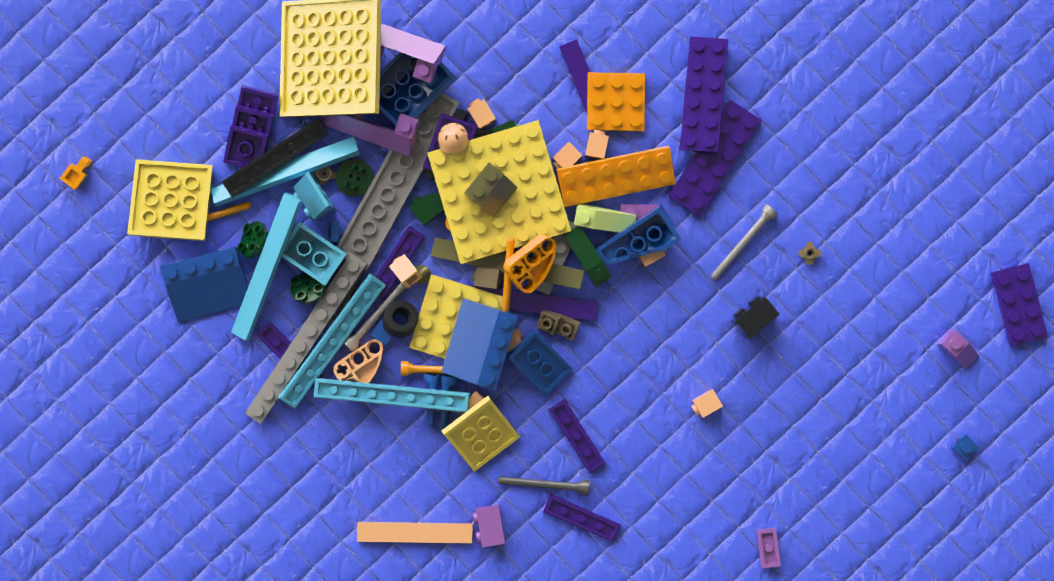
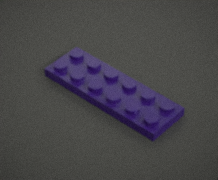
[680,36,729,153]
[668,100,762,217]

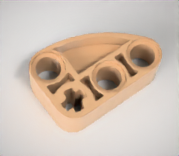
[334,340,384,383]

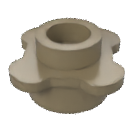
[313,166,336,185]
[798,242,821,265]

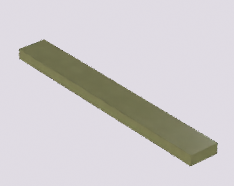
[431,237,585,290]

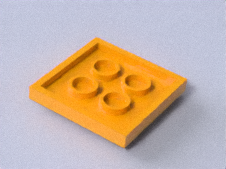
[587,72,645,132]

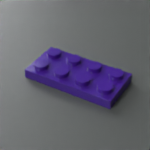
[990,263,1048,347]

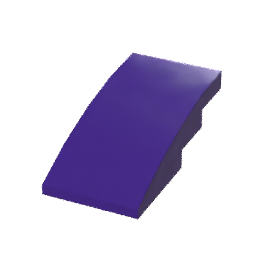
[223,85,280,167]

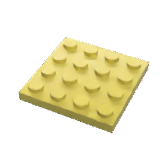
[127,160,213,241]
[409,274,503,359]

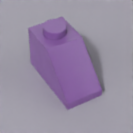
[937,330,979,369]

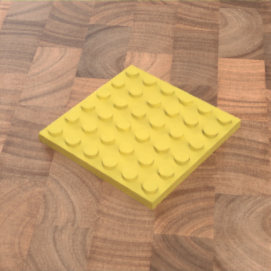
[280,0,382,117]
[427,120,571,264]

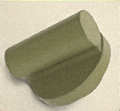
[415,265,431,284]

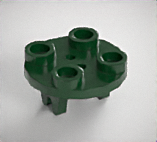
[335,158,374,197]
[237,221,269,259]
[290,272,328,304]

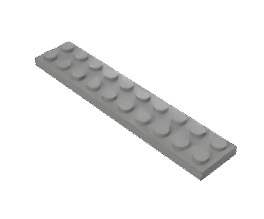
[337,93,460,271]

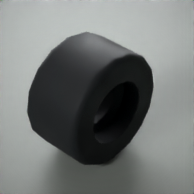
[382,300,418,338]

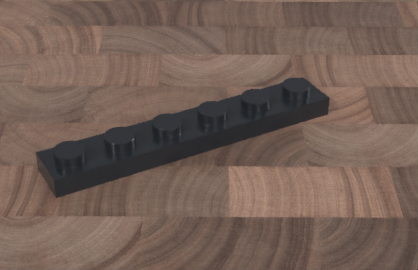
[221,118,328,198]

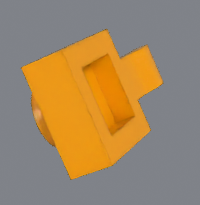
[59,156,92,190]

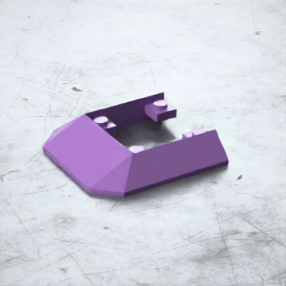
[319,23,446,157]

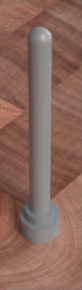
[711,204,778,280]
[344,282,406,352]

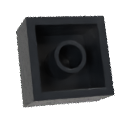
[731,296,780,339]

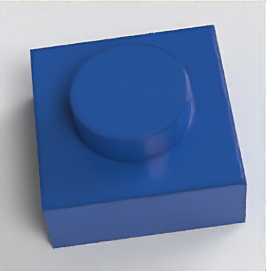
[328,222,342,242]
[951,434,979,461]

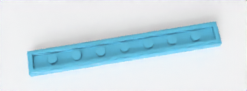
[211,136,360,207]
[231,193,303,341]
[279,273,386,409]
[314,378,470,412]

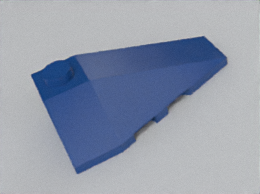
[595,204,681,265]

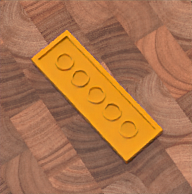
[556,146,676,207]

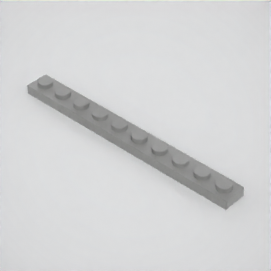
[245,253,367,424]

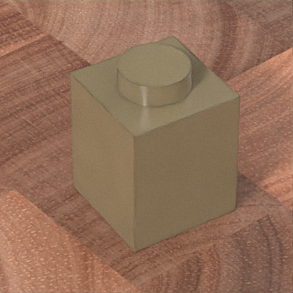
[472,267,503,290]

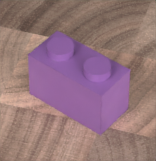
[473,504,505,548]

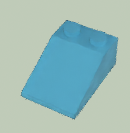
[293,172,335,221]
[282,222,347,286]

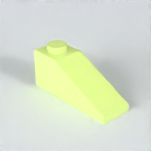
[574,203,637,232]

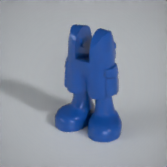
[423,373,459,428]

